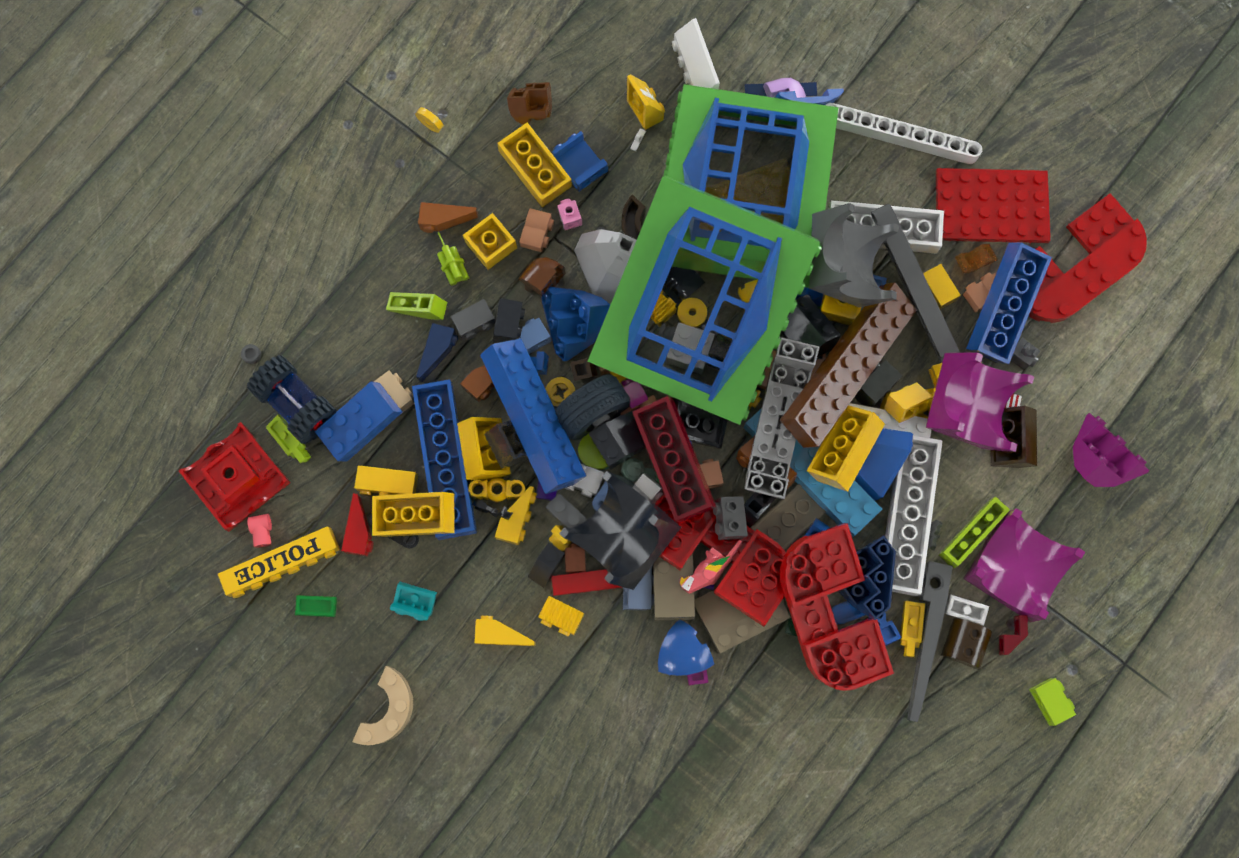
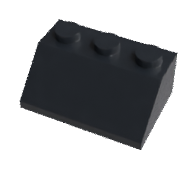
[781,294,841,357]

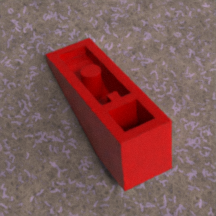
[341,493,374,557]

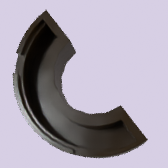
[621,194,646,240]

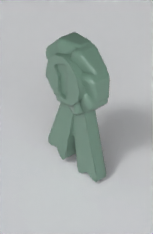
[621,458,661,485]

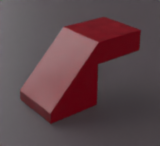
[999,615,1028,656]

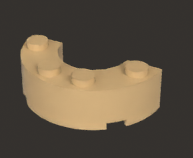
[353,666,413,745]

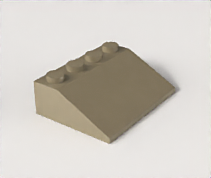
[694,589,791,654]

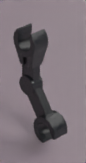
[472,498,513,520]

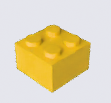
[463,213,517,270]

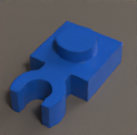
[869,613,902,646]

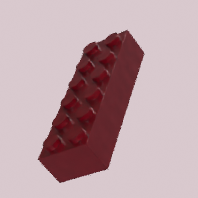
[633,396,716,522]

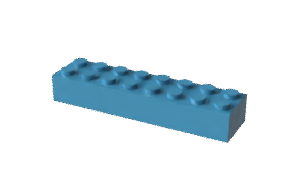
[743,409,882,538]

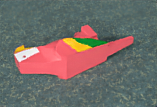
[680,540,742,594]

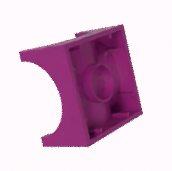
[926,353,1034,452]
[963,508,1085,622]

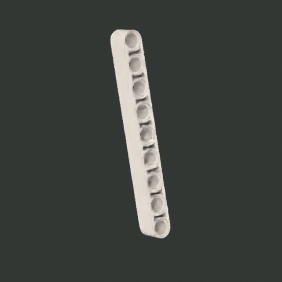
[826,103,982,164]

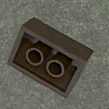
[990,405,1037,468]

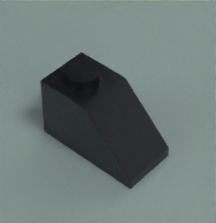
[528,542,565,588]

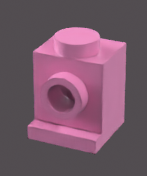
[557,199,582,230]

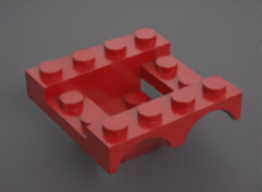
[179,422,291,532]

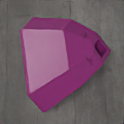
[1073,413,1150,487]

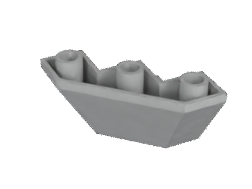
[574,229,637,305]

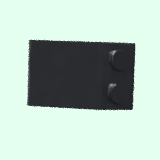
[672,397,728,449]
[589,407,646,470]

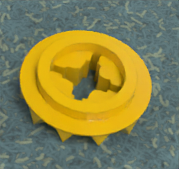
[545,377,575,407]

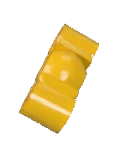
[468,478,526,502]

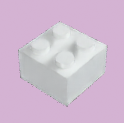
[666,322,715,375]

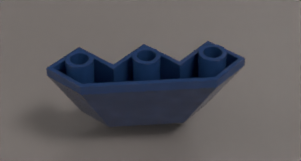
[838,535,896,620]

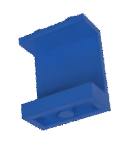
[552,131,608,192]

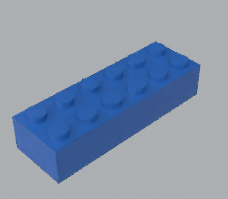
[966,242,1052,364]

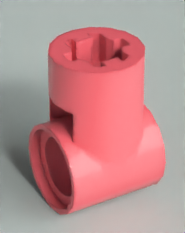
[247,514,272,548]

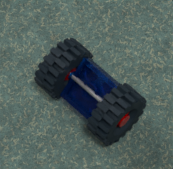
[247,355,337,444]

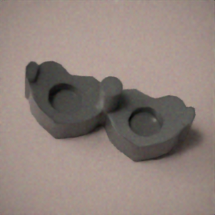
[928,520,942,551]

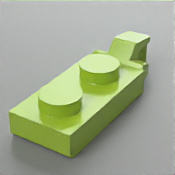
[266,414,311,463]

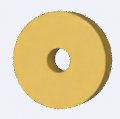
[415,107,444,133]
[677,298,707,328]

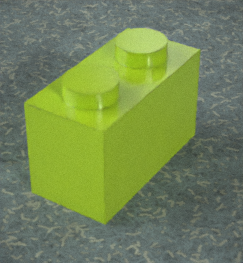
[1029,678,1076,726]

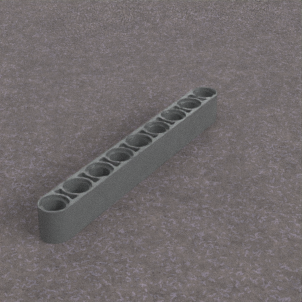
[871,203,960,363]

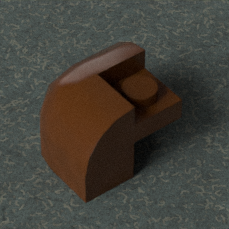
[507,82,552,125]
[518,257,566,296]

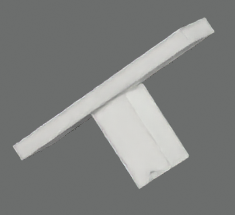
[630,128,646,151]

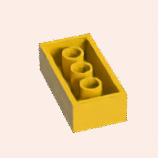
[497,122,572,208]
[807,405,885,492]
[372,492,454,537]

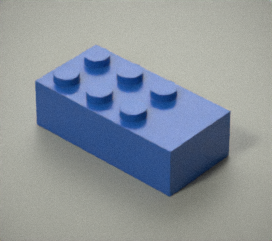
[315,382,402,461]

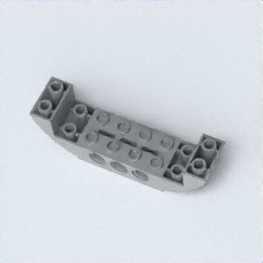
[745,337,819,499]

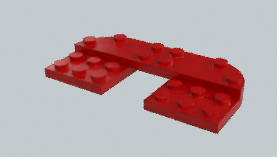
[1028,193,1147,323]
[655,495,786,627]
[780,523,894,691]

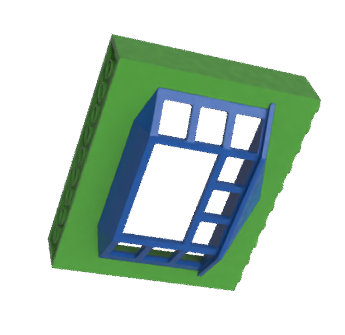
[664,84,839,288]
[588,175,822,425]

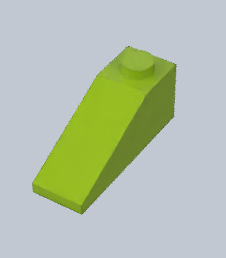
[386,292,448,320]

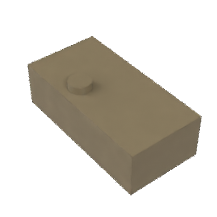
[653,553,695,621]

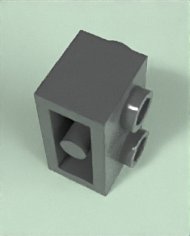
[713,497,748,540]

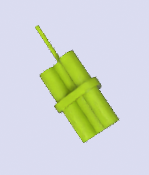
[437,232,469,286]

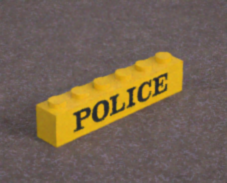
[218,526,340,598]

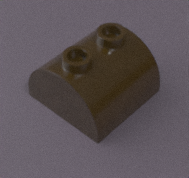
[941,618,992,670]

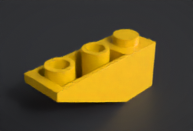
[495,486,537,545]

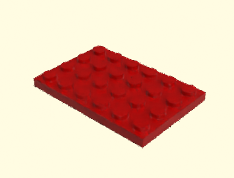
[936,168,1051,243]

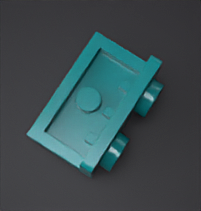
[390,582,437,621]

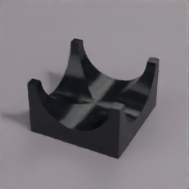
[559,471,682,590]

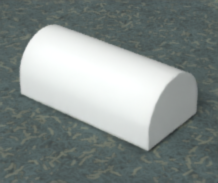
[945,594,989,626]

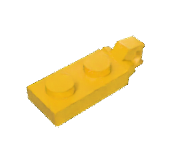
[900,601,925,658]

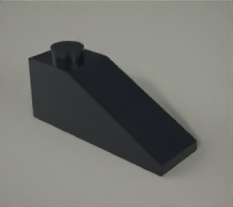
[744,492,777,528]

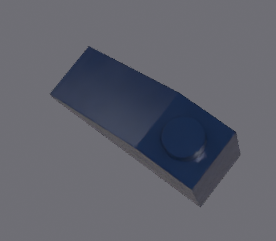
[416,323,458,382]

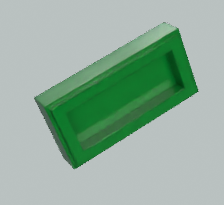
[295,595,337,617]

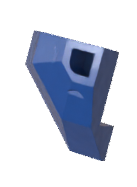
[541,287,610,361]
[855,428,913,501]

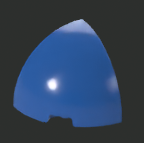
[658,619,714,676]

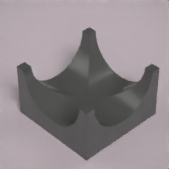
[809,203,899,308]

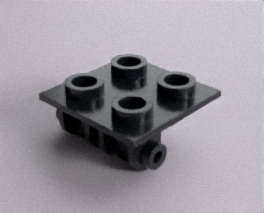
[662,266,705,306]

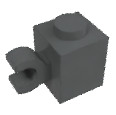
[1011,338,1040,370]

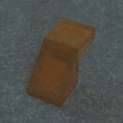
[955,244,998,273]

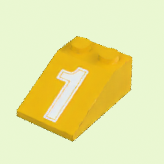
[627,74,665,130]

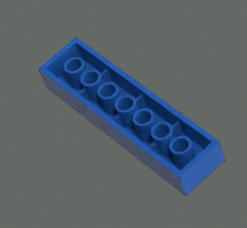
[480,339,586,494]
[412,380,477,540]

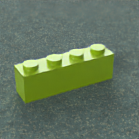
[938,496,1010,569]

